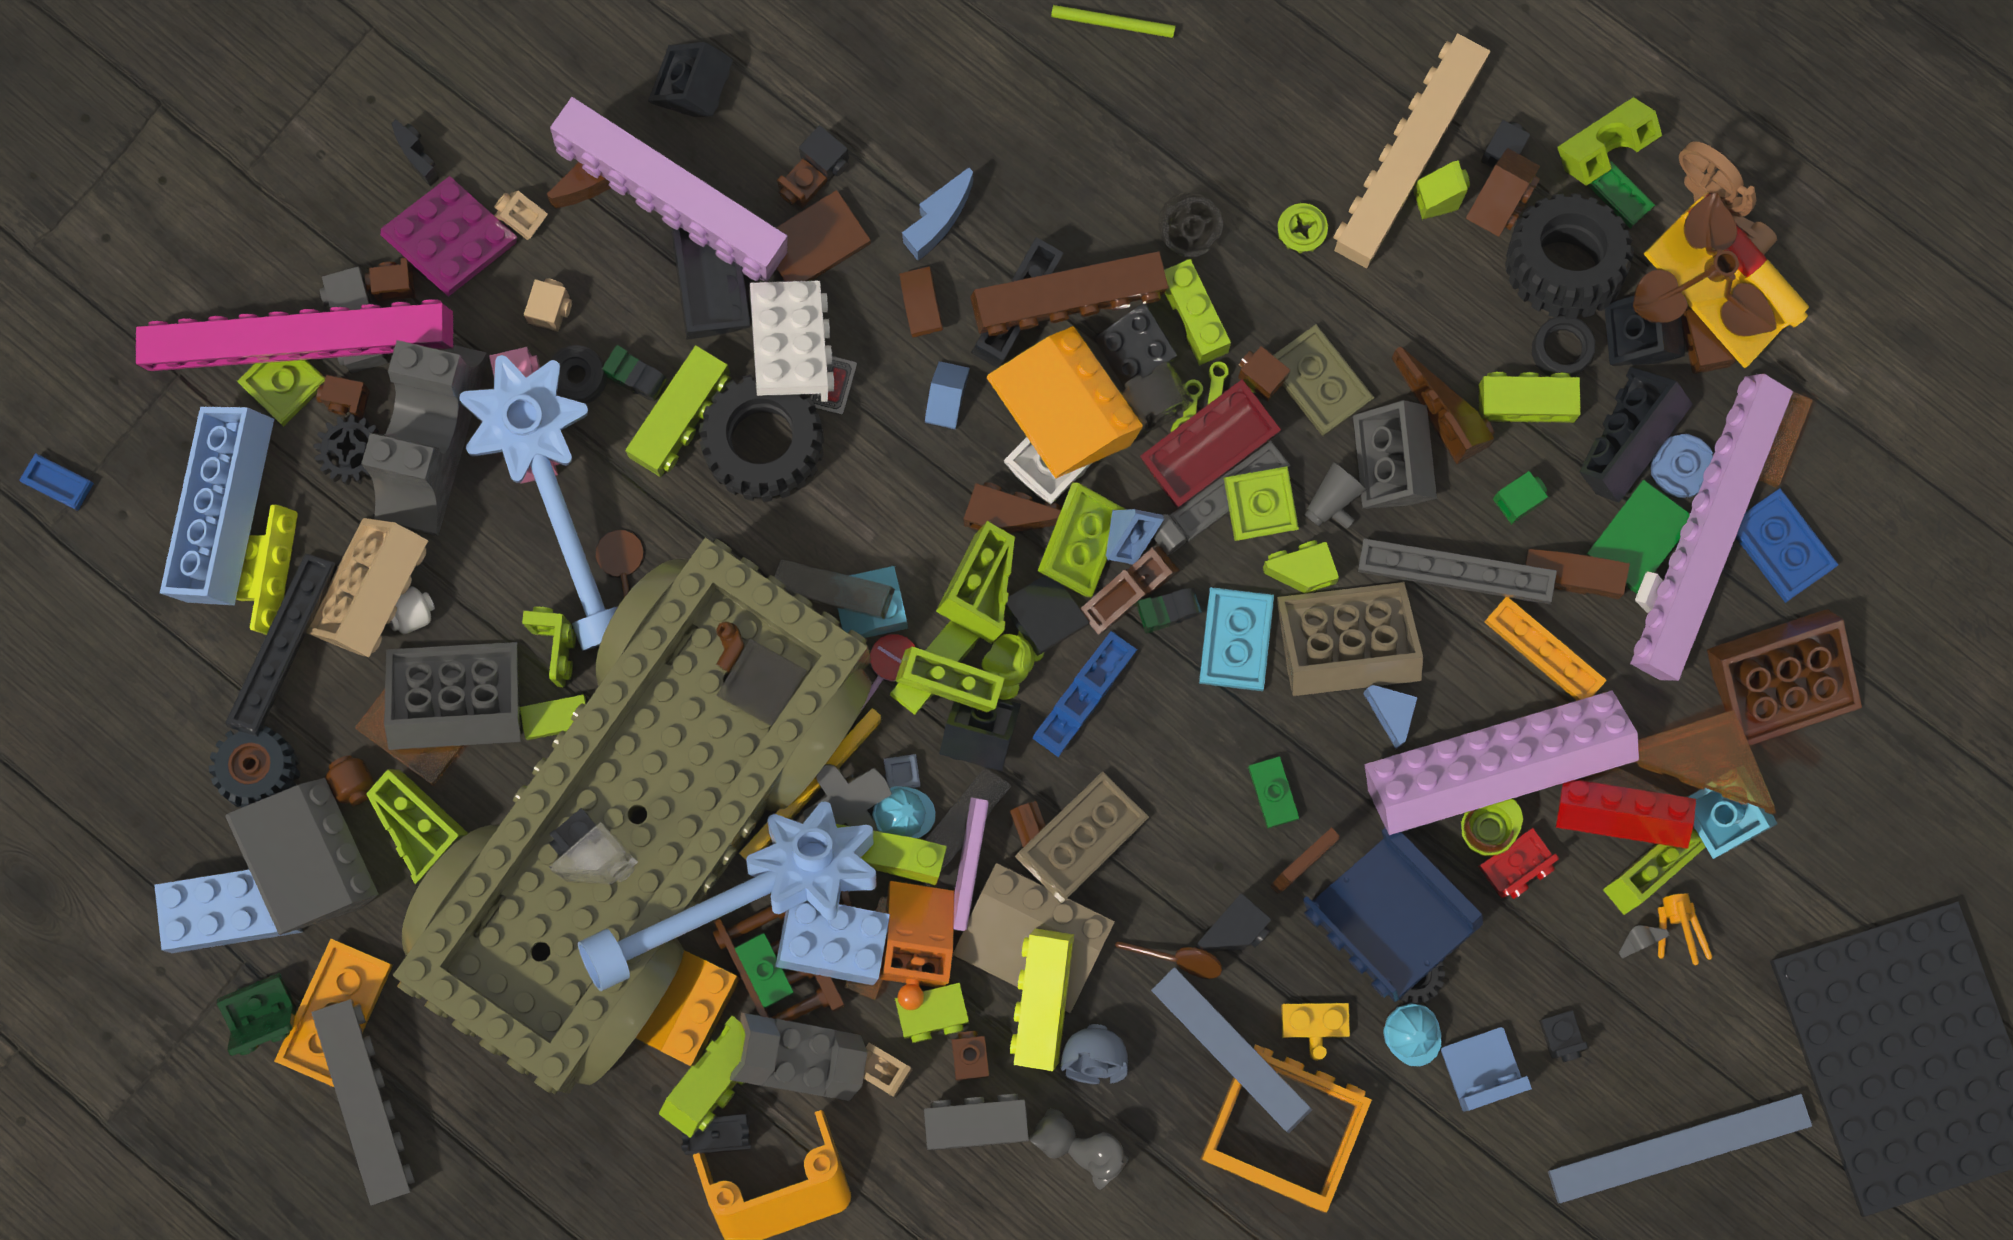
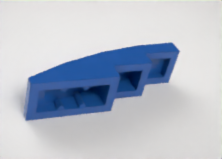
[1032,631,1137,757]

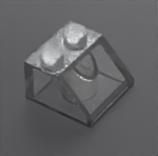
[549,822,638,884]

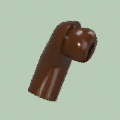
[716,621,744,672]

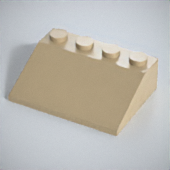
[307,518,428,657]

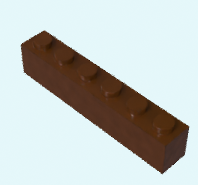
[970,251,1168,336]

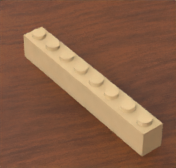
[1333,34,1490,268]

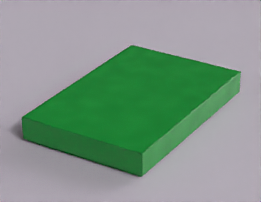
[1586,480,1690,594]

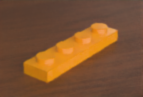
[1485,597,1606,701]

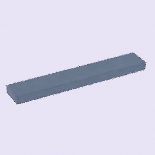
[1151,967,1313,1133]

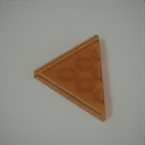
[1635,710,1776,814]

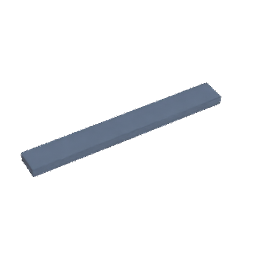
[1548,1094,1812,1203]

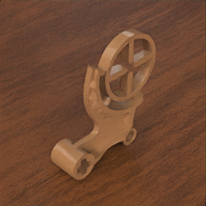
[1679,142,1777,255]

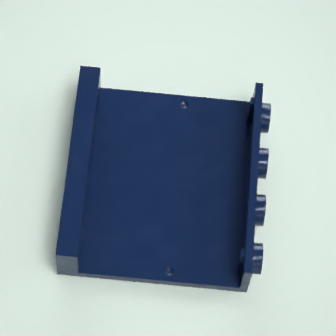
[1303,827,1483,1002]

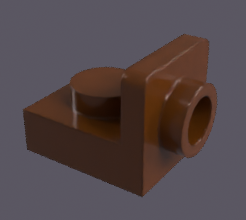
[777,158,827,209]

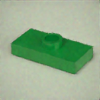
[1588,161,1655,229]
[1248,756,1299,829]
[734,933,794,1008]

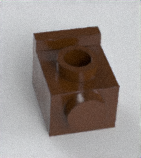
[365,258,415,301]
[316,375,370,420]

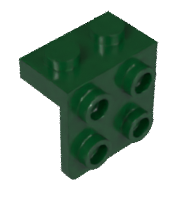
[217,973,296,1056]

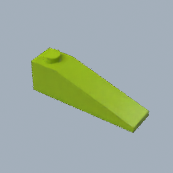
[836,824,947,885]
[1603,826,1706,915]

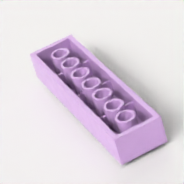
[550,97,787,282]
[1365,690,1639,835]

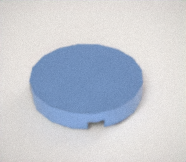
[1650,434,1713,498]

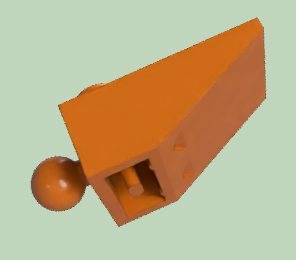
[879,881,954,1010]

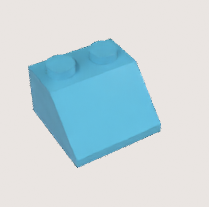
[1689,767,1778,859]

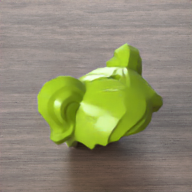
[982,631,1045,700]

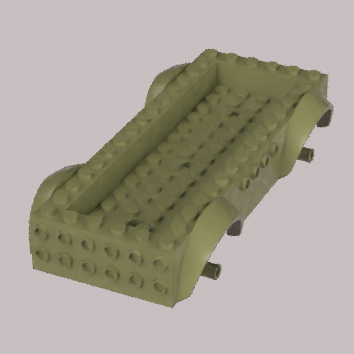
[393,538,872,1094]

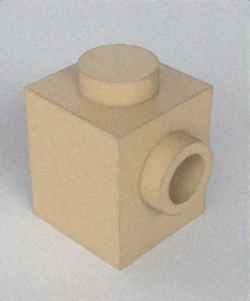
[524,279,572,332]

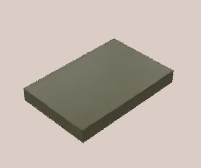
[1273,324,1374,437]

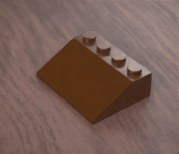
[1707,609,1862,748]

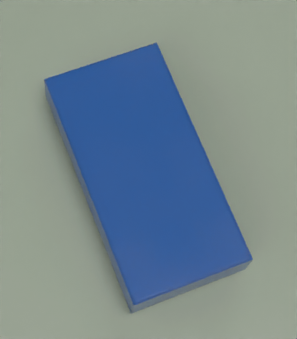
[19,453,94,511]

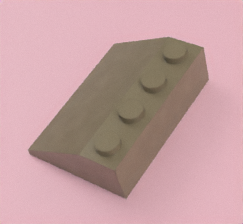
[1277,582,1423,696]
[952,863,1115,1013]

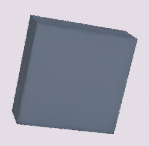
[884,754,921,789]

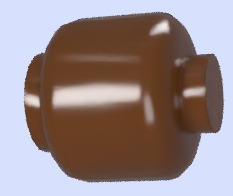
[325,755,374,806]

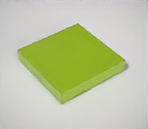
[237,360,325,427]
[1224,466,1299,541]

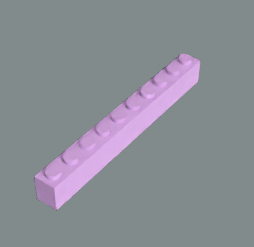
[1630,374,1793,681]

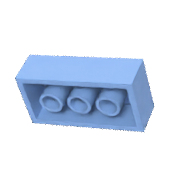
[155,870,303,953]

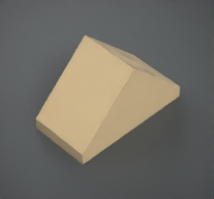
[863,1043,912,1098]

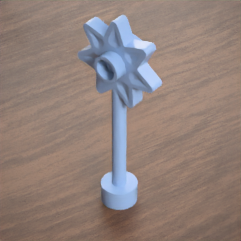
[459,355,618,651]
[578,801,876,991]

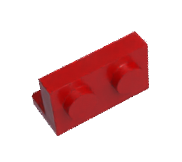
[1478,828,1559,899]

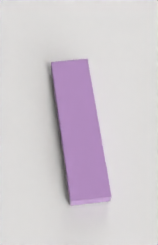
[953,797,989,931]

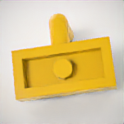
[1281,1003,1350,1061]

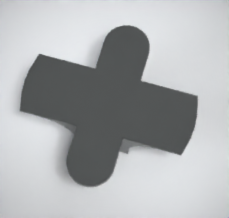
[802,764,892,831]

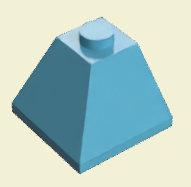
[832,566,908,638]

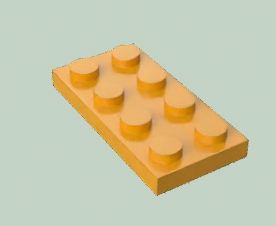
[275,939,393,1087]

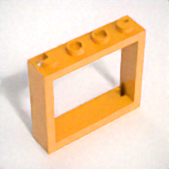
[1201,1044,1372,1213]

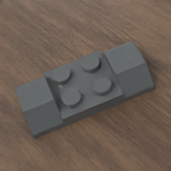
[730,1013,868,1101]

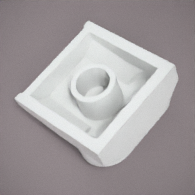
[1004,437,1092,505]

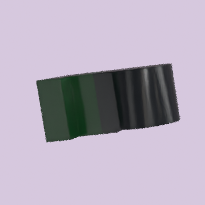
[602,345,668,401]
[1137,588,1202,634]

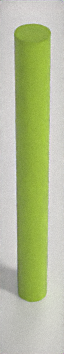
[1051,5,1175,38]

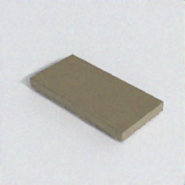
[1015,772,1149,903]

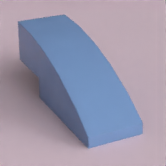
[902,168,973,261]

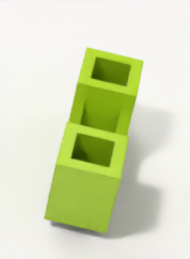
[1558,97,1662,186]
[1164,259,1231,366]

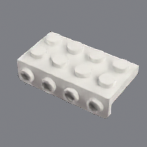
[750,281,834,402]

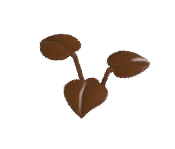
[1633,193,1776,337]

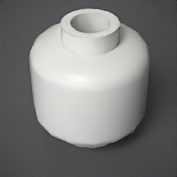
[388,587,435,634]

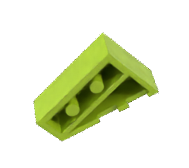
[366,769,468,885]
[659,1016,745,1138]

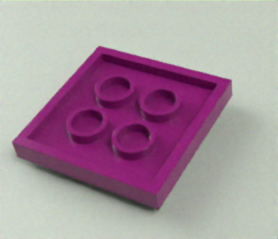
[380,176,517,297]

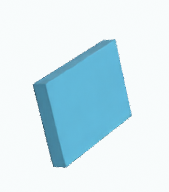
[1199,587,1274,691]

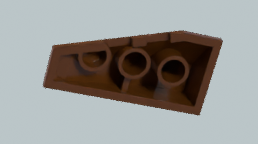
[1392,347,1494,465]

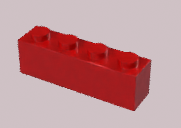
[1556,780,1696,849]

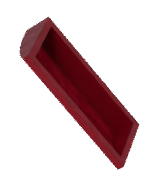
[1140,379,1281,509]

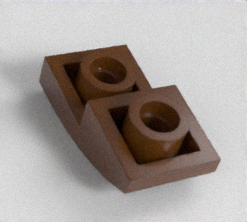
[899,266,943,337]

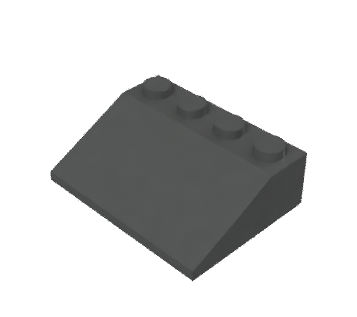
[384,642,521,750]
[225,778,379,935]

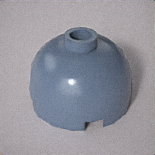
[1061,1024,1128,1084]

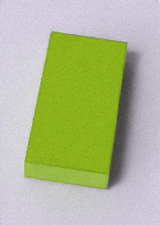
[520,695,587,740]

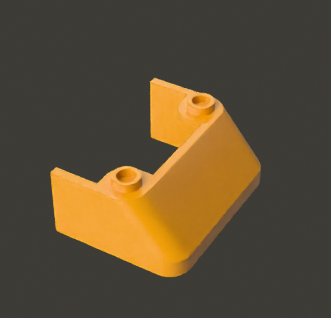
[693,1110,851,1240]

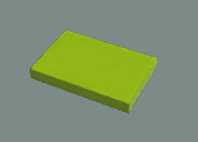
[1038,483,1126,597]

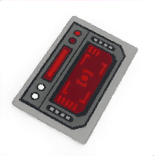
[811,356,857,414]

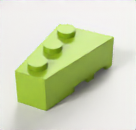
[936,521,1015,644]

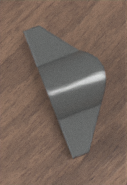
[1619,925,1670,958]

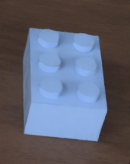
[776,900,890,985]

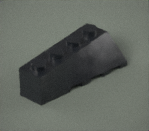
[1579,367,1693,503]

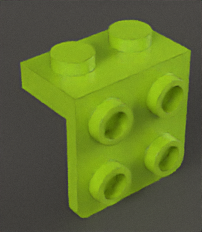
[522,607,576,687]

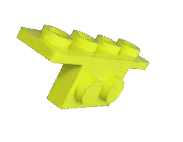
[236,505,298,635]

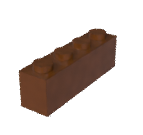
[1681,305,1737,374]

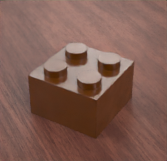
[1466,148,1541,237]

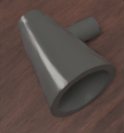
[1304,462,1366,529]

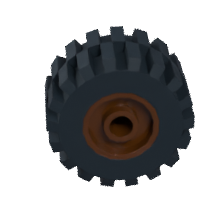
[209,726,300,808]

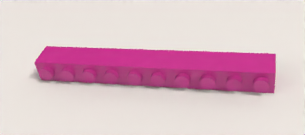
[136,300,453,371]

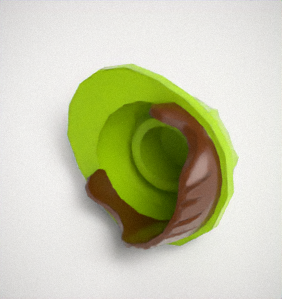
[1461,799,1523,855]

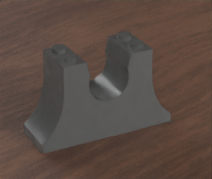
[361,340,489,536]

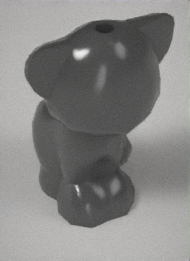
[1029,1108,1129,1190]

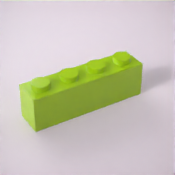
[625,345,731,477]

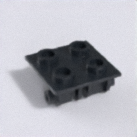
[1094,303,1178,391]

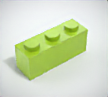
[1479,372,1580,423]
[895,646,1005,712]

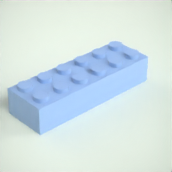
[160,407,274,605]

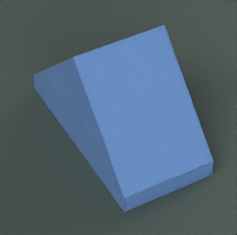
[925,361,970,430]
[1106,509,1164,564]
[1363,685,1417,749]

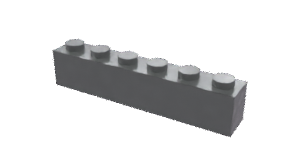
[311,999,415,1205]

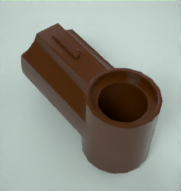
[1010,801,1046,848]

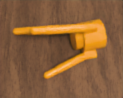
[1657,893,1712,965]

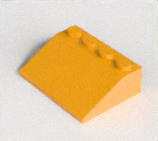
[987,326,1143,479]

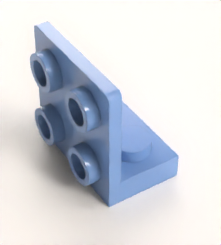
[1441,1027,1532,1112]

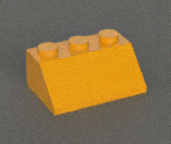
[636,950,740,1067]

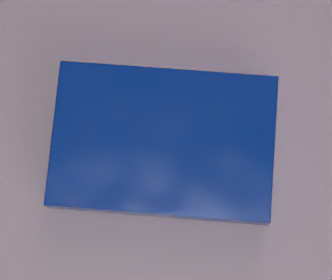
[1735,488,1839,603]

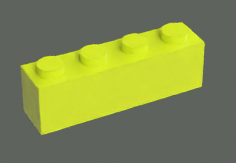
[1010,928,1074,1071]

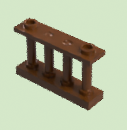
[713,906,845,1021]

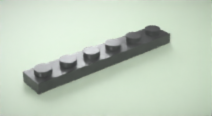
[1358,539,1557,604]

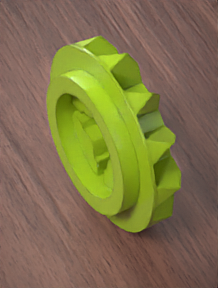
[1277,203,1328,254]

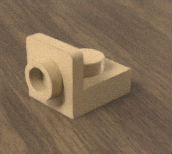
[494,191,548,240]

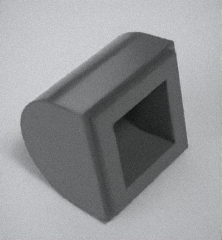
[1153,514,1187,555]

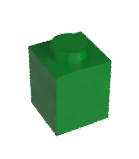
[1493,471,1548,525]

